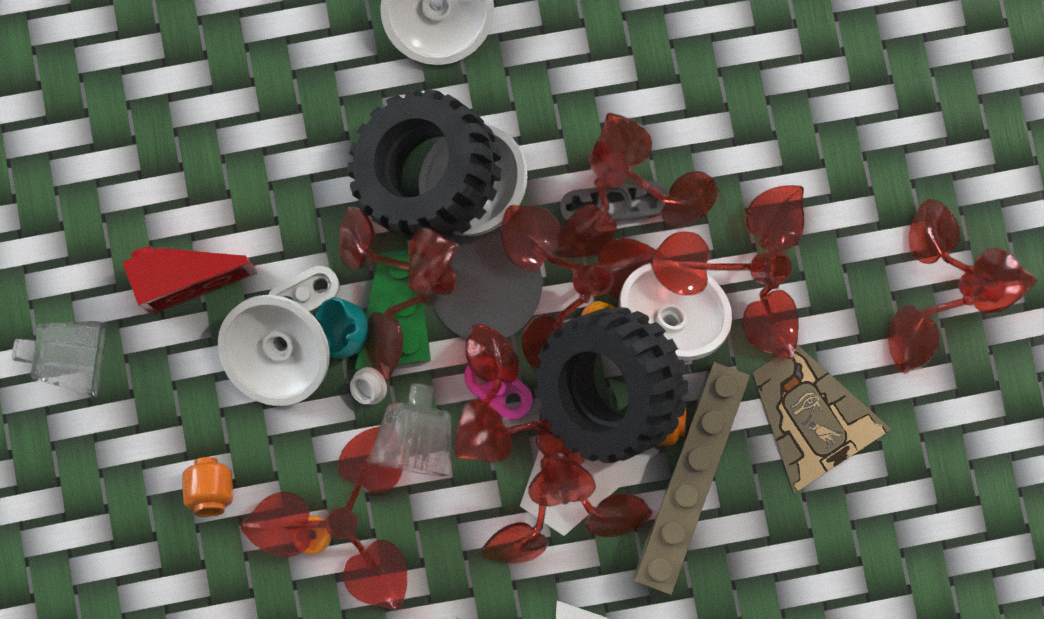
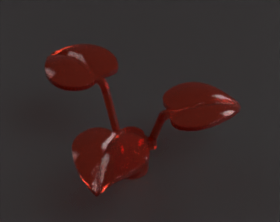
[555,113,720,258]
[650,185,804,359]
[888,199,1037,374]
[501,205,667,372]
[339,207,459,381]
[455,323,585,466]
[241,426,407,609]
[481,451,653,564]

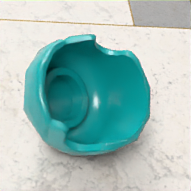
[315,297,368,360]

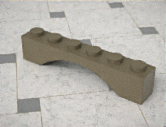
[632,362,750,595]

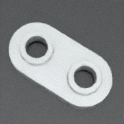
[268,266,340,313]

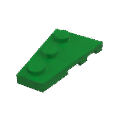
[355,248,431,371]

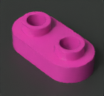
[464,357,533,420]

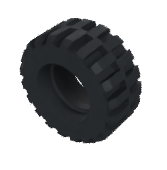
[348,89,502,244]
[534,307,688,463]

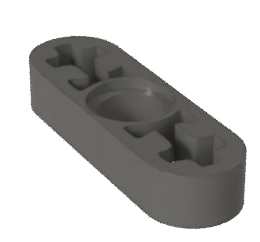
[559,181,669,226]

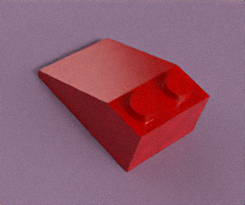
[122,246,258,314]

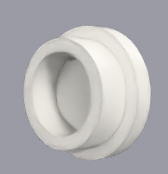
[350,367,387,405]

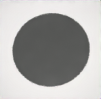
[428,226,542,342]

